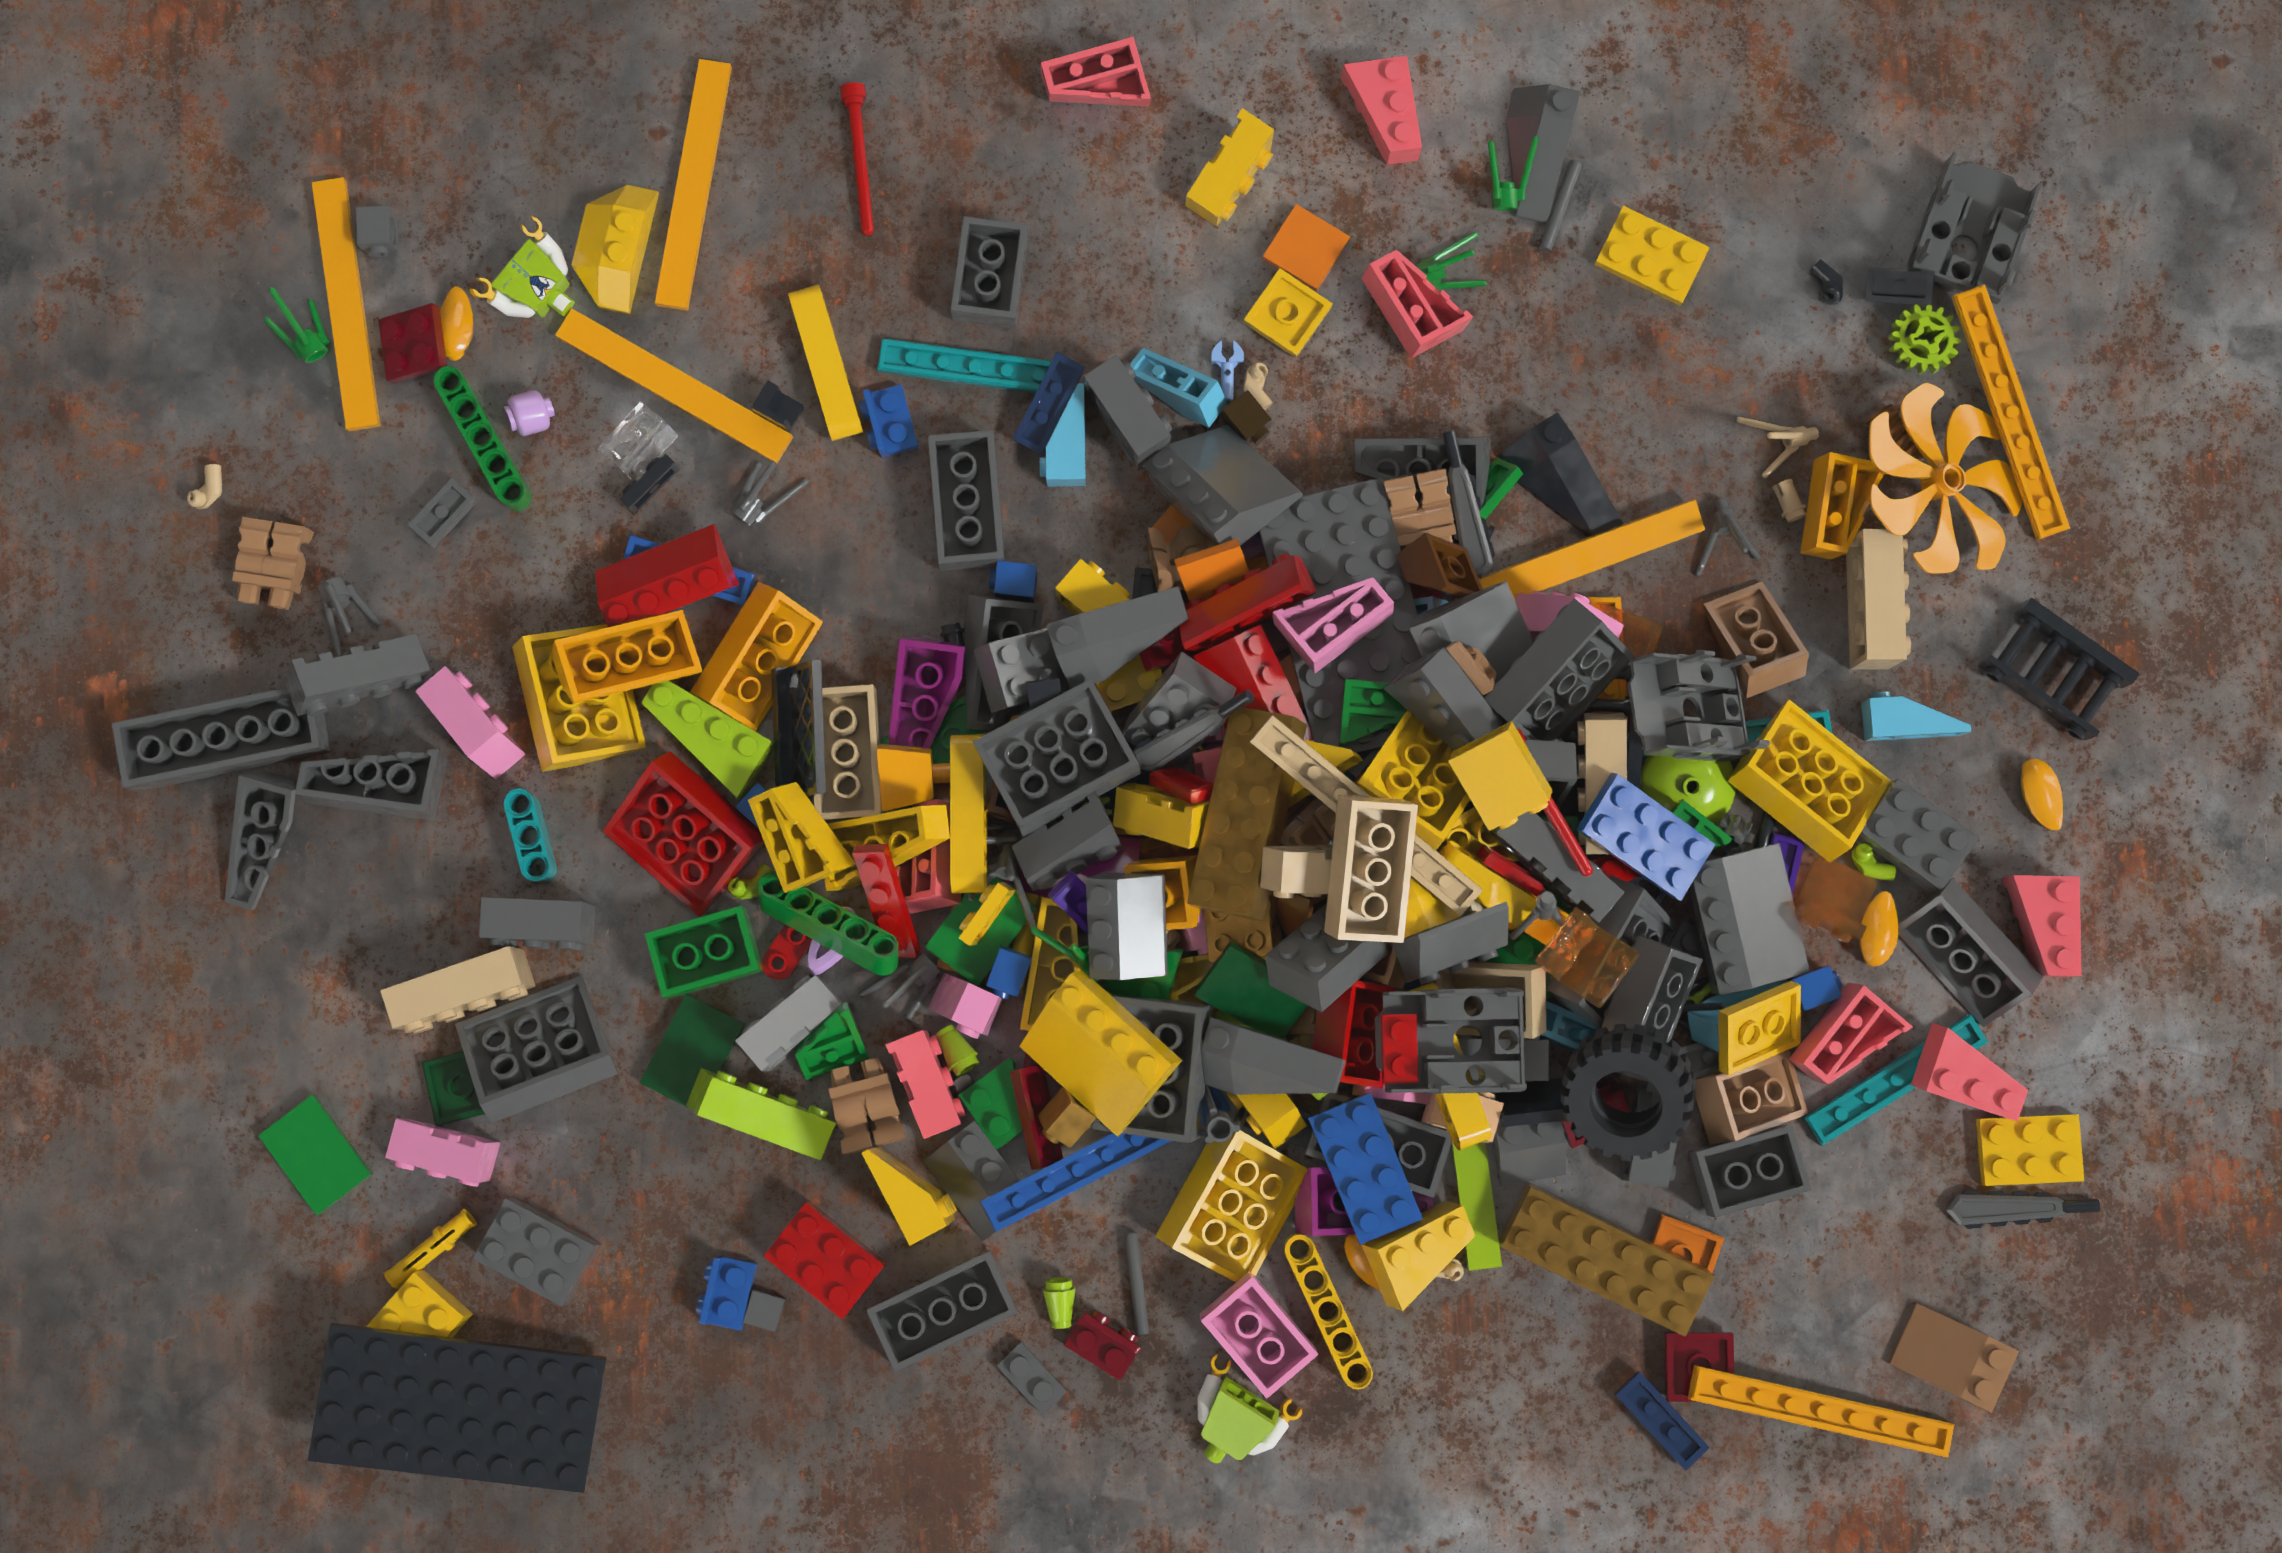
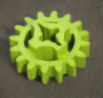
[1888,304,1962,375]

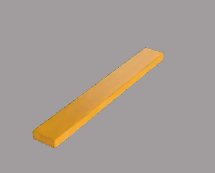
[655,59,732,311]
[312,177,381,432]
[1951,284,2070,540]
[555,308,793,464]
[1455,499,1705,600]
[1688,1365,1954,1458]

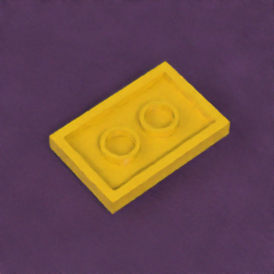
[1594,206,1710,306]
[1718,981,1801,1076]
[1976,1114,2084,1186]

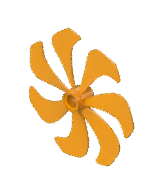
[1869,383,2023,574]

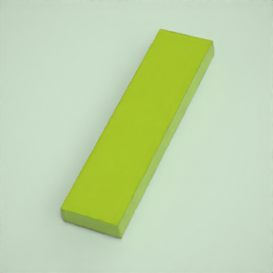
[1451,1142,1502,1271]

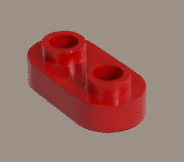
[762,925,812,980]

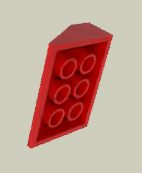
[602,751,764,917]

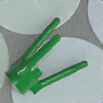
[1488,135,1539,211]
[1415,232,1487,290]
[264,287,330,363]

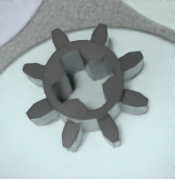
[1715,814,1755,854]

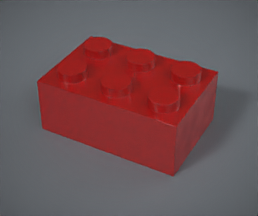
[1312,980,1396,1088]
[763,1201,888,1319]

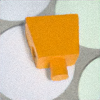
[877,744,950,811]

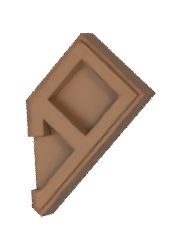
[1446,641,1497,695]

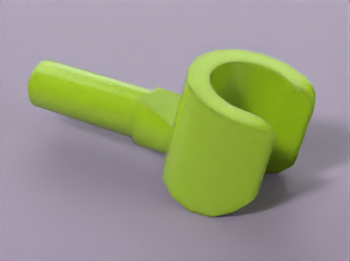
[1687,983,1711,1015]

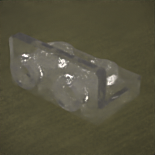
[597,401,678,481]

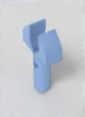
[1211,340,1244,403]

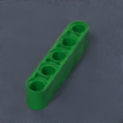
[434,366,532,511]
[757,872,898,976]

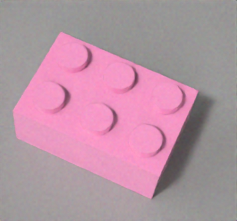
[1199,1271,1318,1399]

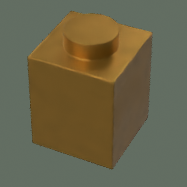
[1038,1087,1096,1148]

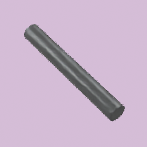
[1539,160,1582,252]
[1124,1232,1149,1335]

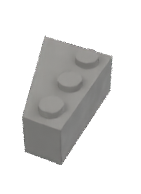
[735,975,842,1072]

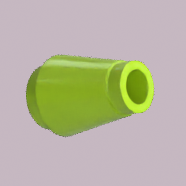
[936,1025,979,1076]
[1042,1277,1076,1329]

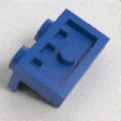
[859,384,919,458]
[696,1255,758,1331]

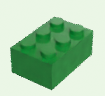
[645,906,764,999]

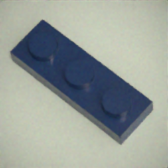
[1013,352,1086,454]
[1614,1371,1710,1471]

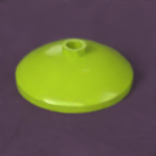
[1640,755,1736,824]

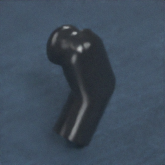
[1810,259,1843,305]

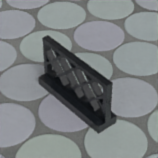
[771,660,826,799]

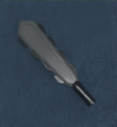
[1443,430,1495,578]
[1133,689,1255,772]
[1945,1190,2100,1229]

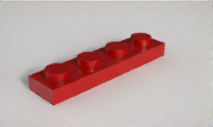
[852,844,921,958]

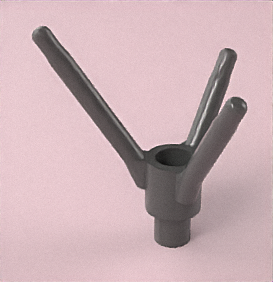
[1695,498,1761,577]
[968,844,1037,929]
[1510,888,1580,947]

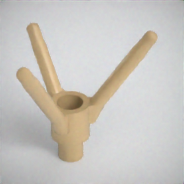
[1736,417,1819,478]

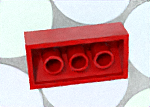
[595,524,739,627]
[1179,553,1318,652]
[1191,624,1314,742]

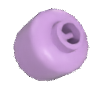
[503,390,555,437]

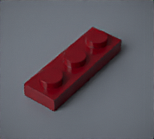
[1009,1064,1063,1170]

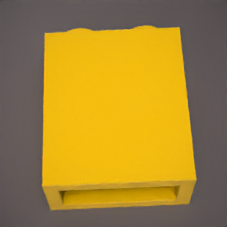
[1448,721,1552,831]

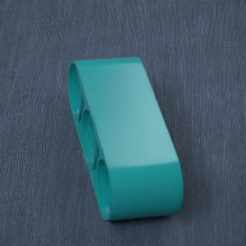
[504,788,557,884]

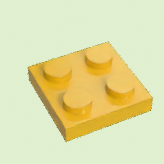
[1243,268,1333,358]
[959,882,1016,946]

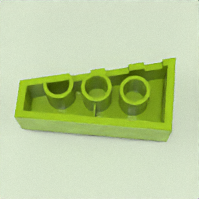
[641,681,774,800]
[686,1068,836,1161]

